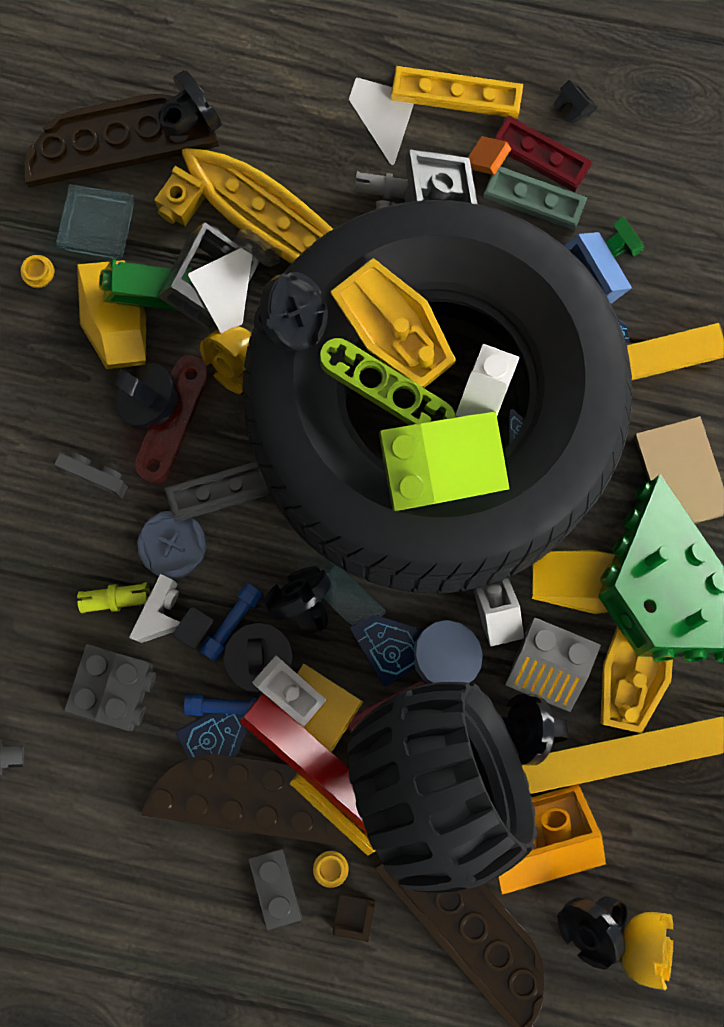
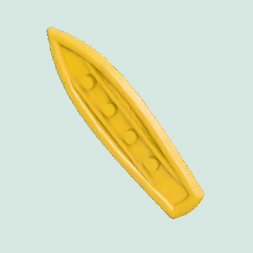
[182,148,333,264]

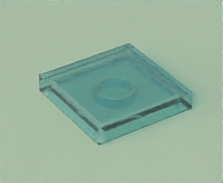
[56,184,135,260]

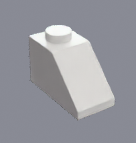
[473,578,524,646]

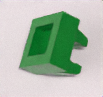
[605,216,644,258]

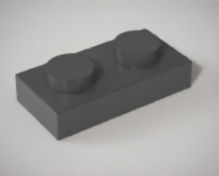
[54,452,128,498]
[249,848,303,930]

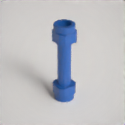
[199,583,264,662]
[184,694,257,716]

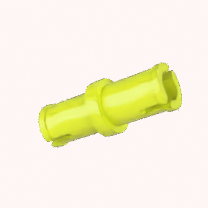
[77,582,151,614]

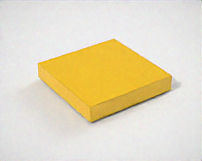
[280,664,363,753]

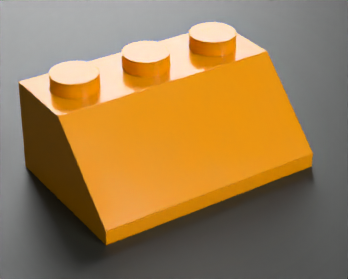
[497,784,606,895]

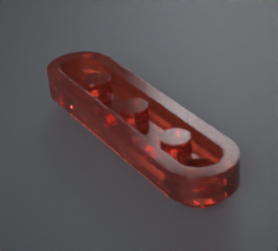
[135,355,208,483]

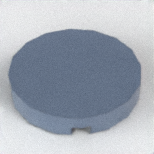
[137,511,207,579]
[413,620,483,684]

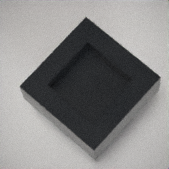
[554,80,598,123]

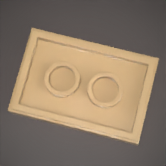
[634,416,724,524]

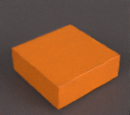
[468,136,511,175]

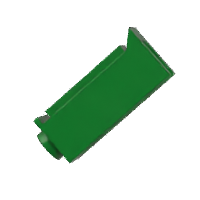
[99,259,192,312]

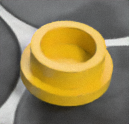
[20,255,55,288]
[313,851,349,888]

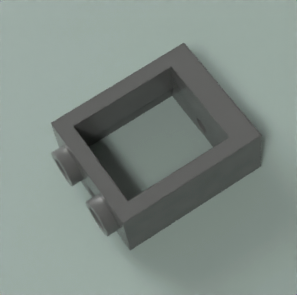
[157,222,259,333]

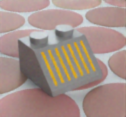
[505,618,601,712]

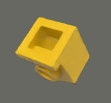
[154,166,206,227]

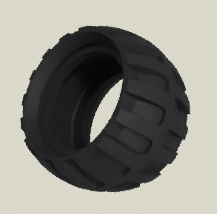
[347,682,537,893]

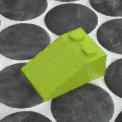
[379,411,510,511]

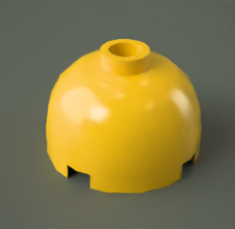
[200,326,252,394]
[621,912,673,990]

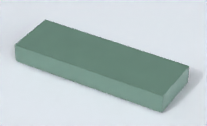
[483,166,588,231]

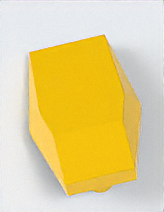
[331,258,456,388]
[77,260,146,369]
[532,550,649,614]
[601,608,673,733]

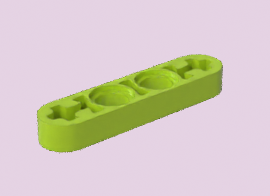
[320,338,455,425]

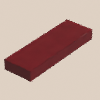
[493,115,593,192]

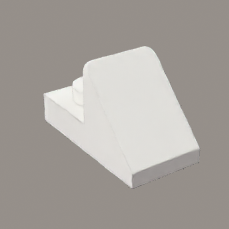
[455,344,520,418]
[129,574,180,643]
[252,656,326,727]

